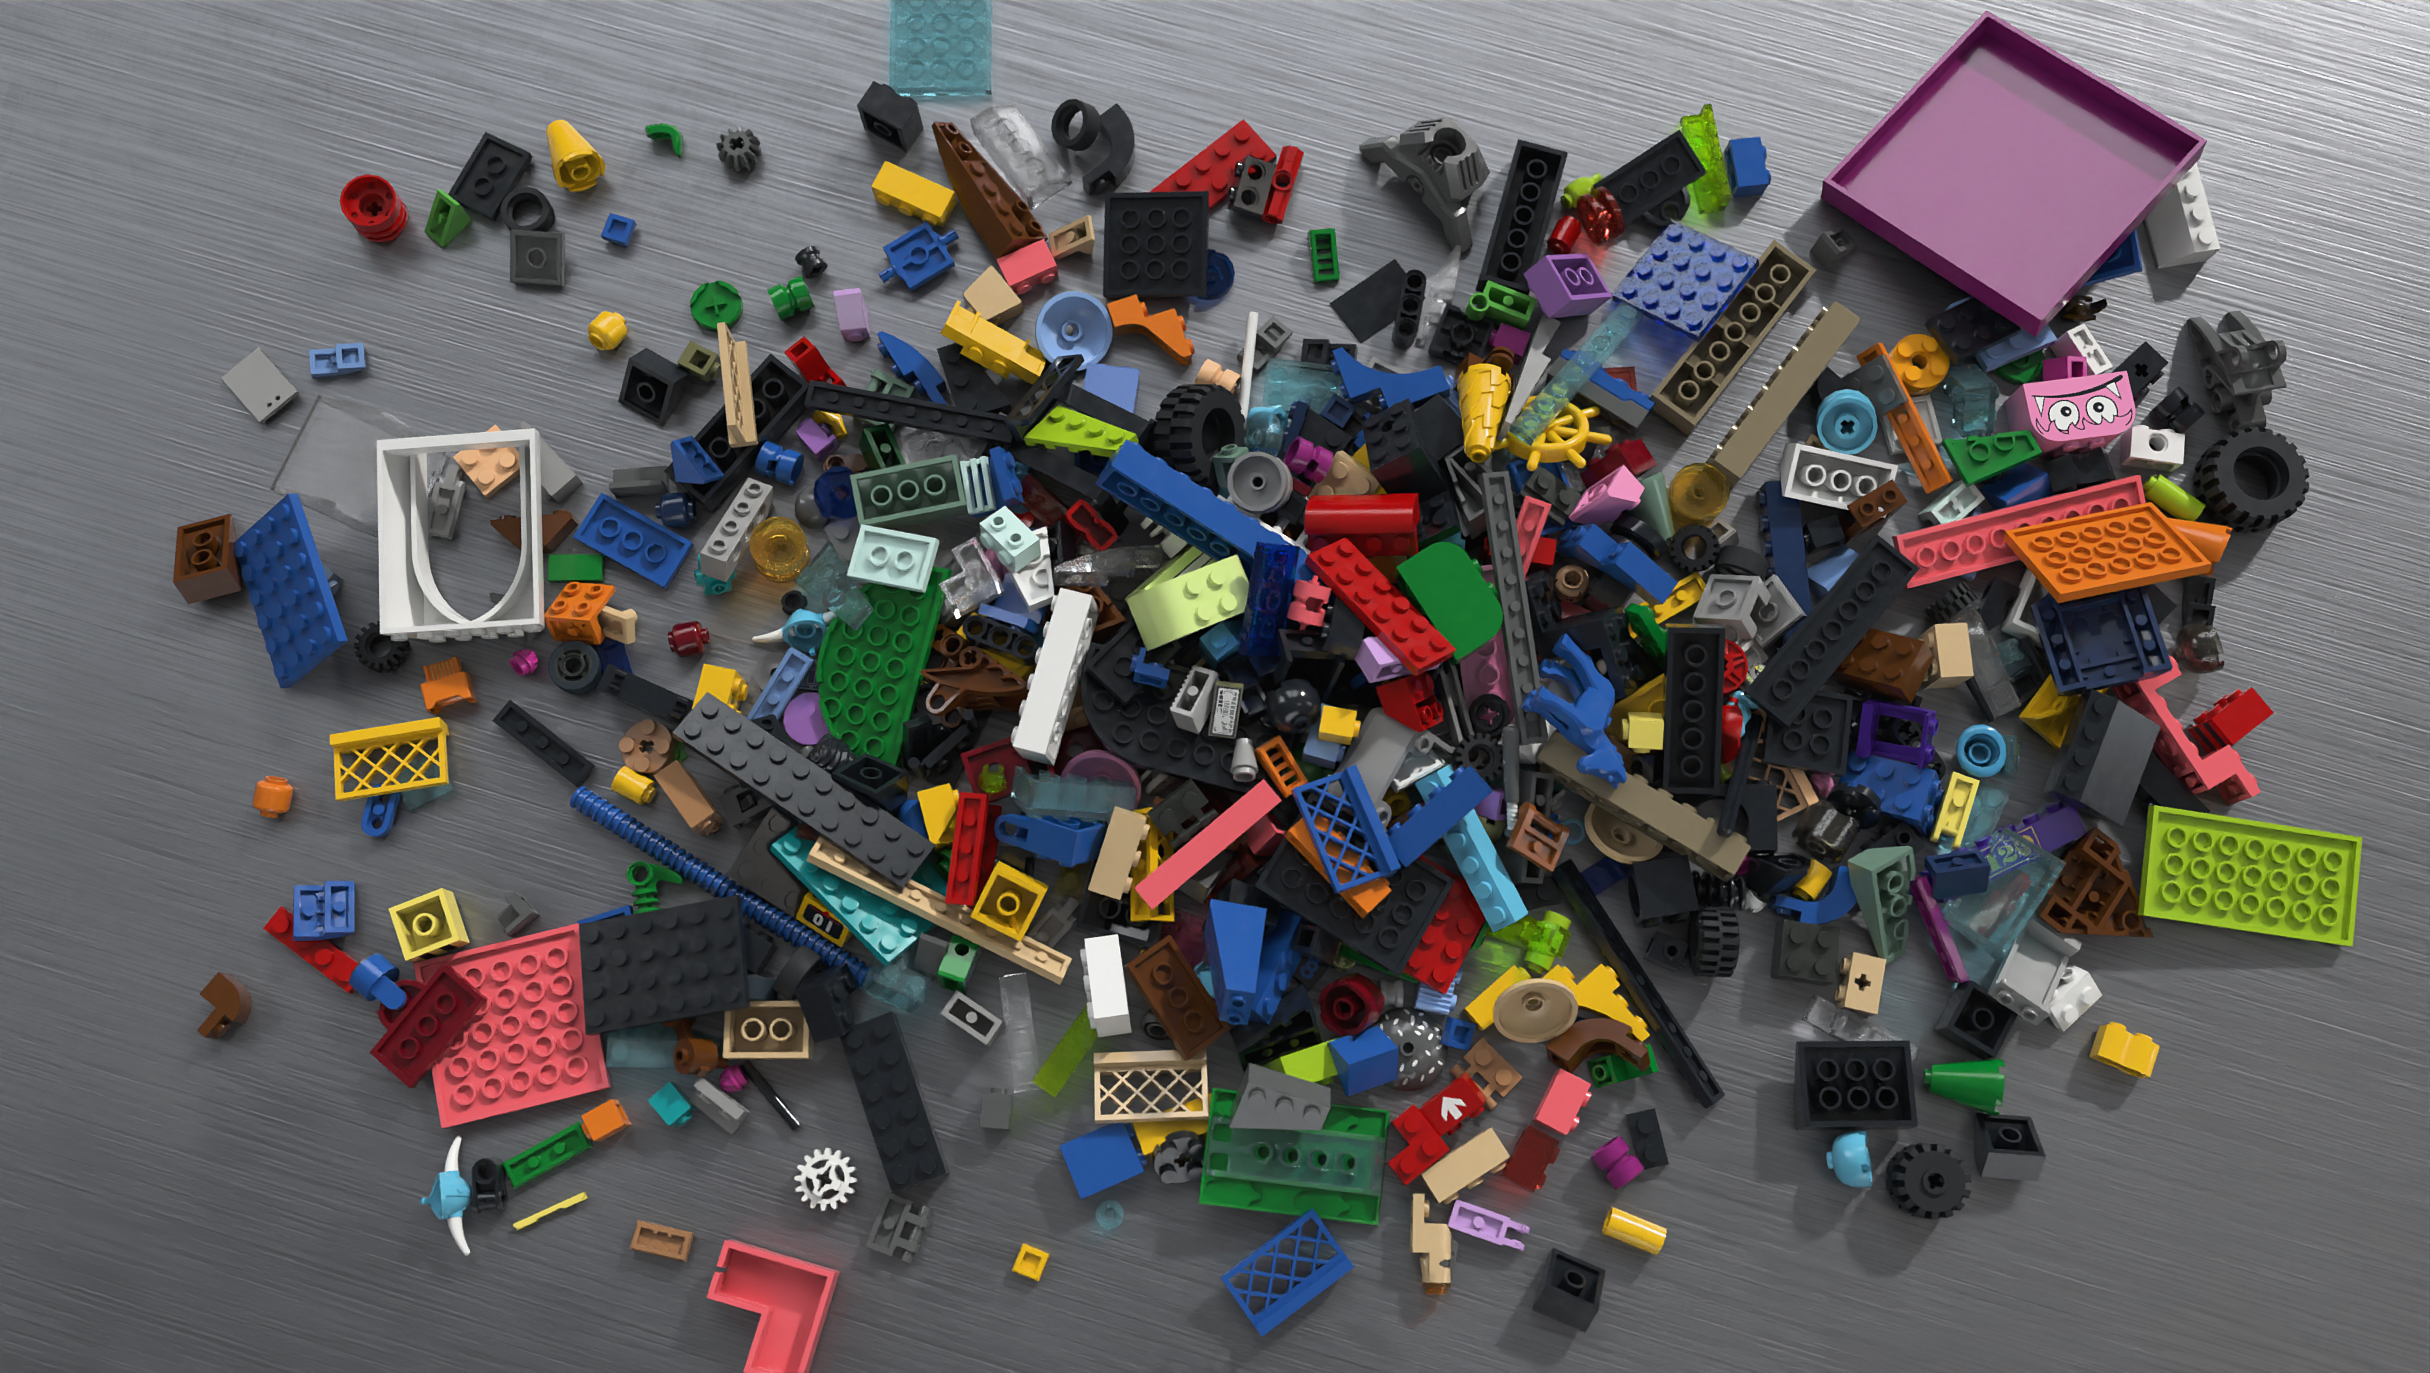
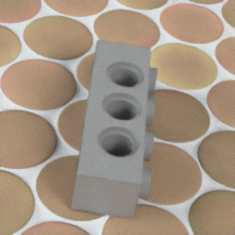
[700,478,773,582]

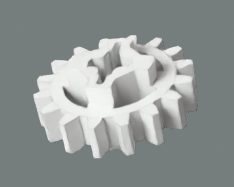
[794,1148,858,1211]

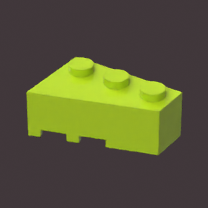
[1262,1035,1348,1086]

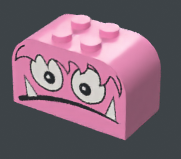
[2004,371,2136,459]

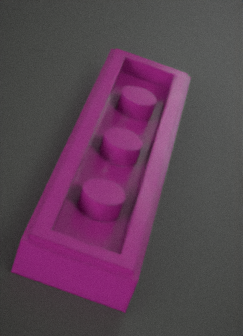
[1909,876,1970,983]

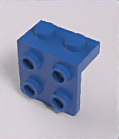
[960,446,1024,518]
[978,572,1055,636]

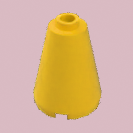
[546,120,606,192]

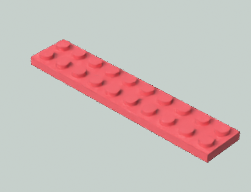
[1892,475,2146,589]

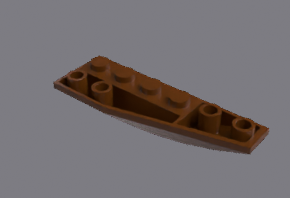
[932,122,1049,259]

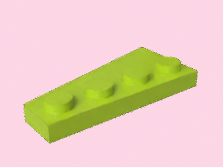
[1023,405,1139,457]

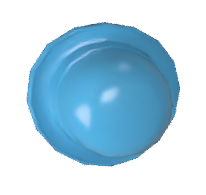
[1956,724,2007,778]

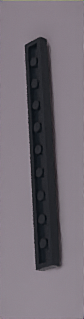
[1551,859,1725,1109]

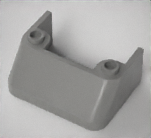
[1325,707,1455,837]

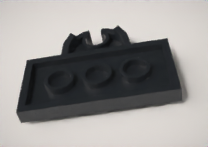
[1593,129,1707,230]

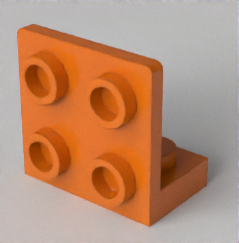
[544,582,616,645]

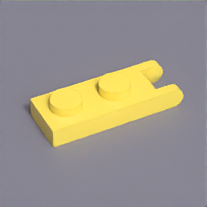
[1930,771,1980,850]

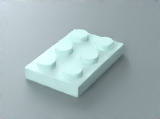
[847,524,940,593]

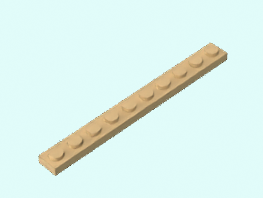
[806,836,1072,985]

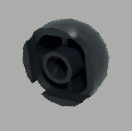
[1264,678,1321,734]

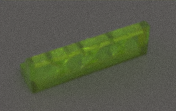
[1680,104,1731,214]

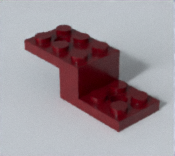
[960,725,1104,804]

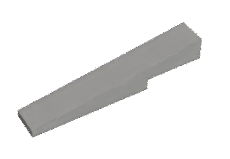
[1497,313,1561,441]

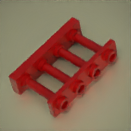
[945,792,1003,910]

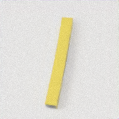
[513,1192,588,1231]

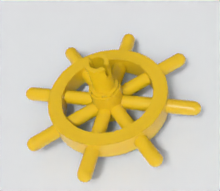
[1494,388,1612,471]

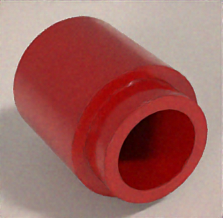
[1547,216,1581,255]

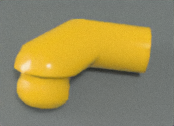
[813,410,848,440]

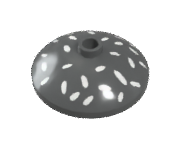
[1370,1007,1448,1092]

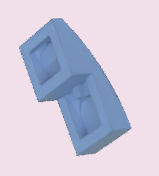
[309,343,366,378]

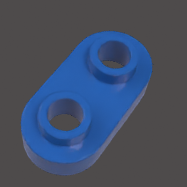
[361,782,400,838]

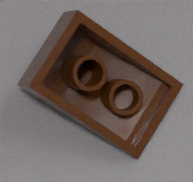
[173,514,242,604]

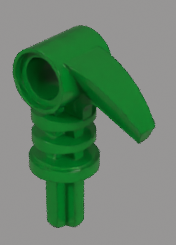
[627,861,684,914]

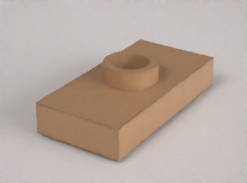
[630,1220,694,1262]

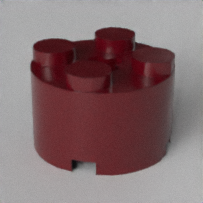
[1318,972,1385,1036]

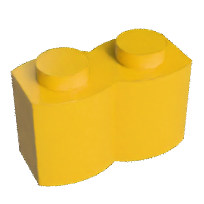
[2089,1022,2160,1079]

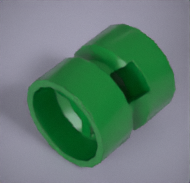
[767,275,815,321]

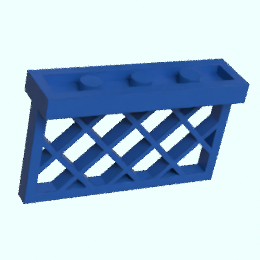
[1291,765,1401,894]
[1220,1208,1354,1337]

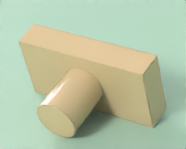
[596,605,638,644]

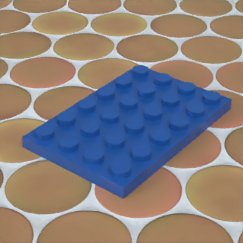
[234,494,348,688]

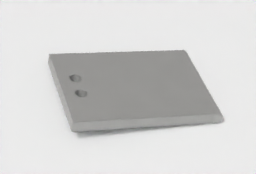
[220,347,299,424]

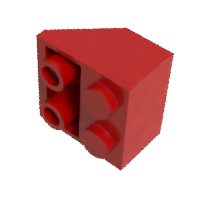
[1376,671,1444,733]

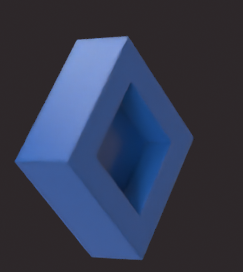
[601,213,637,247]
[1440,1016,1476,1051]

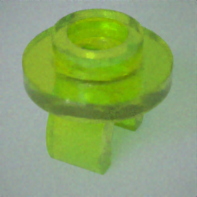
[978,764,1006,793]

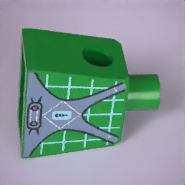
[937,935,981,996]

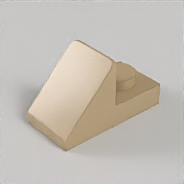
[1049,215,1095,260]

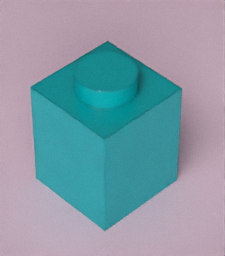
[648,1081,697,1127]

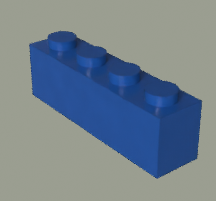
[1386,766,1493,867]
[1249,910,1312,1024]

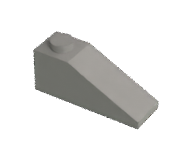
[520,420,583,504]

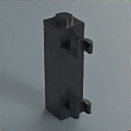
[597,664,694,727]

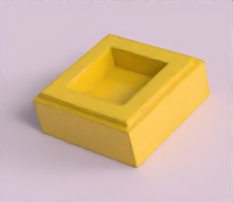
[1012,1243,1050,1281]

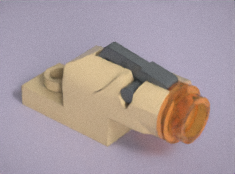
[1410,1193,1459,1295]

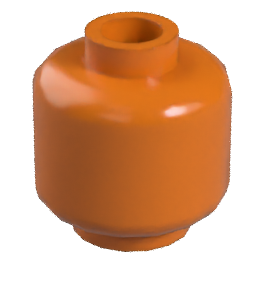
[252,776,293,818]

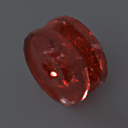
[1577,186,1624,246]

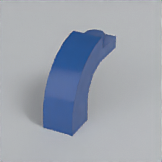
[1768,865,1857,925]

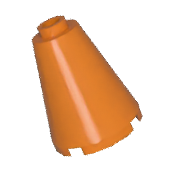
[2168,518,2233,577]

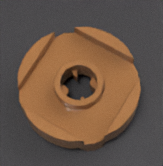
[619,719,676,775]

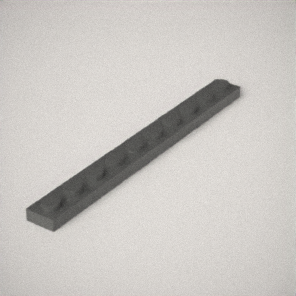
[1479,471,1549,746]

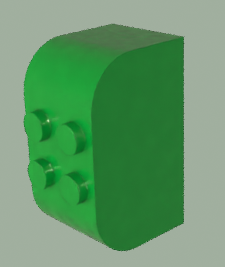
[1393,542,1503,666]

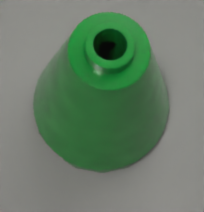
[1923,1059,2005,1116]

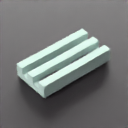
[960,456,996,515]

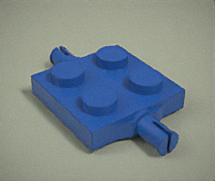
[878,221,959,292]

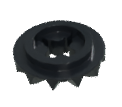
[1468,694,1511,738]

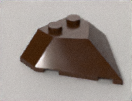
[2037,827,2154,938]

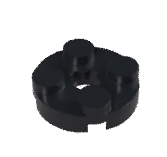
[1824,782,1882,833]
[1152,1130,1206,1184]

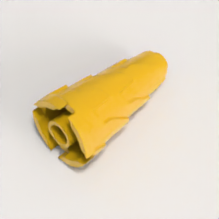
[1457,364,1511,463]

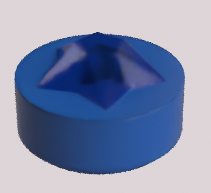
[1349,671,1369,692]

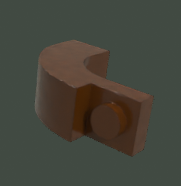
[1545,1018,1650,1074]

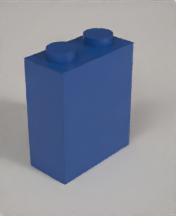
[1059,1122,1147,1199]

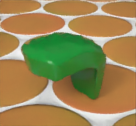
[645,123,683,157]

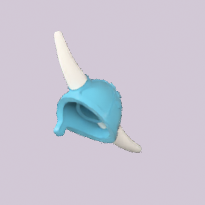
[752,605,845,656]
[420,1136,472,1255]

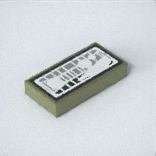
[1208,680,1244,739]

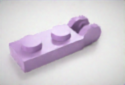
[1447,1199,1530,1251]

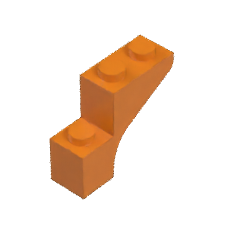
[1107,294,1195,366]

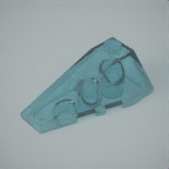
[606,1023,725,1069]

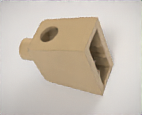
[963,265,1024,326]

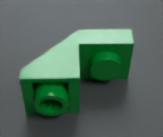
[1587,1044,1658,1089]

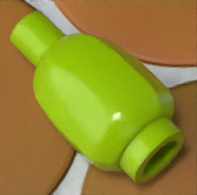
[1560,173,1603,209]

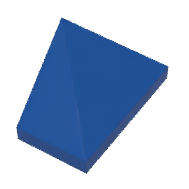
[670,436,724,484]

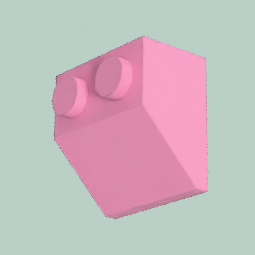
[1568,465,1645,527]

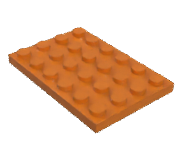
[2003,502,2211,603]

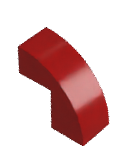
[784,336,847,387]

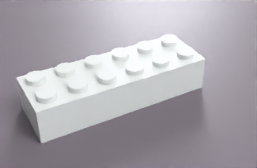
[1011,588,1100,766]

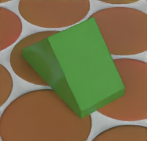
[424,189,471,247]

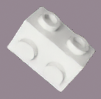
[2048,964,2102,1032]

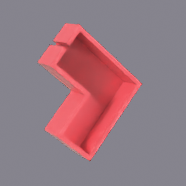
[706,1239,840,1373]

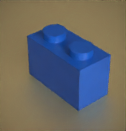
[1724,137,1771,198]

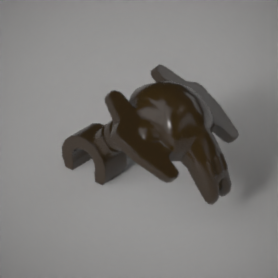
[2060,295,2107,323]

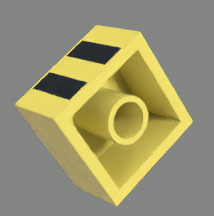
[389,888,470,963]

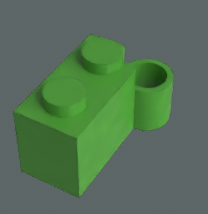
[1465,280,1537,331]

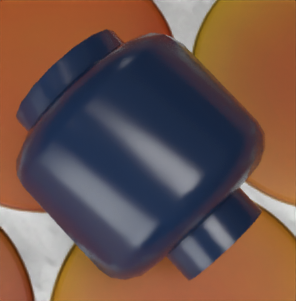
[655,492,697,527]

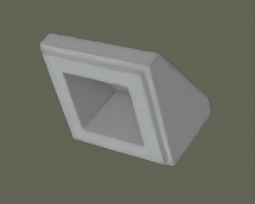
[1707,518,1739,551]

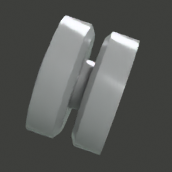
[1227,452,1293,513]

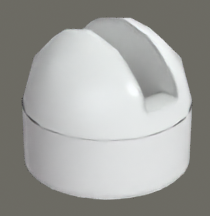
[1744,889,1767,913]

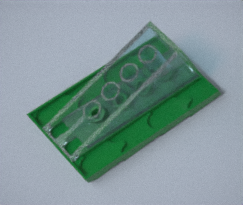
[1199,1088,1390,1225]

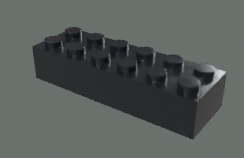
[1475,139,1568,296]
[664,353,809,513]
[1660,624,1726,795]
[840,1012,950,1194]

